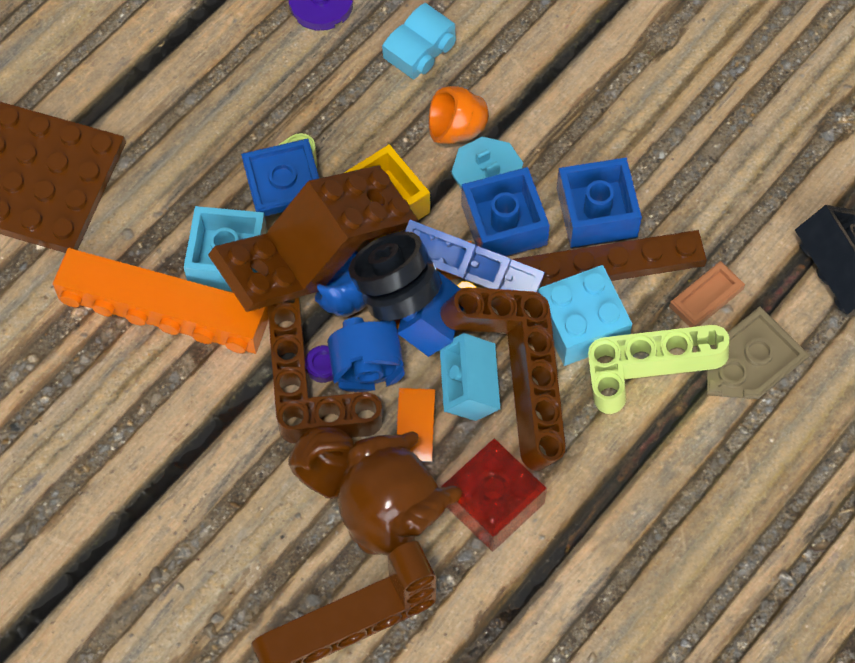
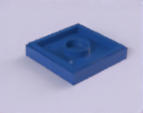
[241,139,319,216]

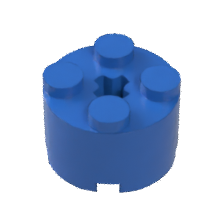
[327,317,405,392]

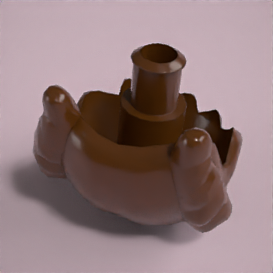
[337,431,462,556]

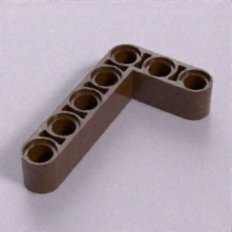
[440,287,566,471]
[268,297,383,443]
[251,541,436,663]

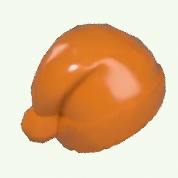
[429,86,489,144]

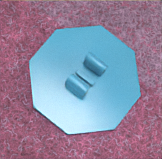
[451,137,523,190]

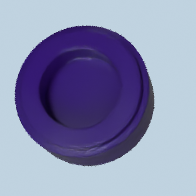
[305,345,333,383]

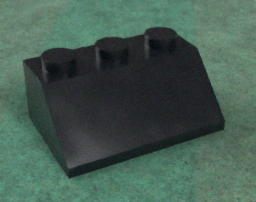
[795,205,855,316]

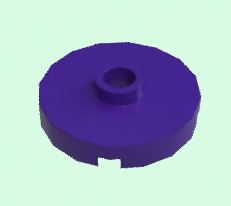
[289,0,353,30]

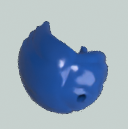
[315,250,366,317]

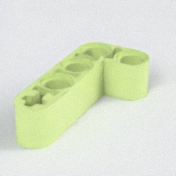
[588,325,729,414]

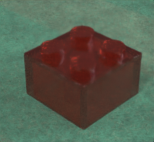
[441,438,547,552]

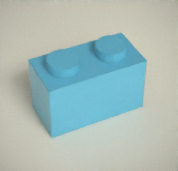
[440,333,500,421]

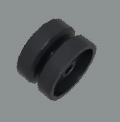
[348,231,442,321]

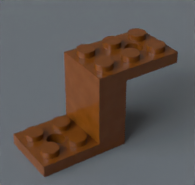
[208,165,418,312]

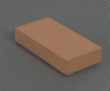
[669,261,745,327]

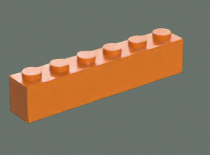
[52,248,269,354]

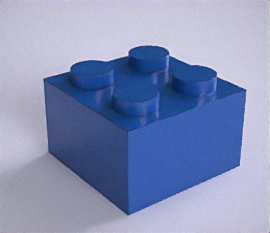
[556,157,642,248]
[461,167,550,256]

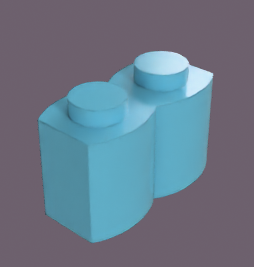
[382,3,456,79]

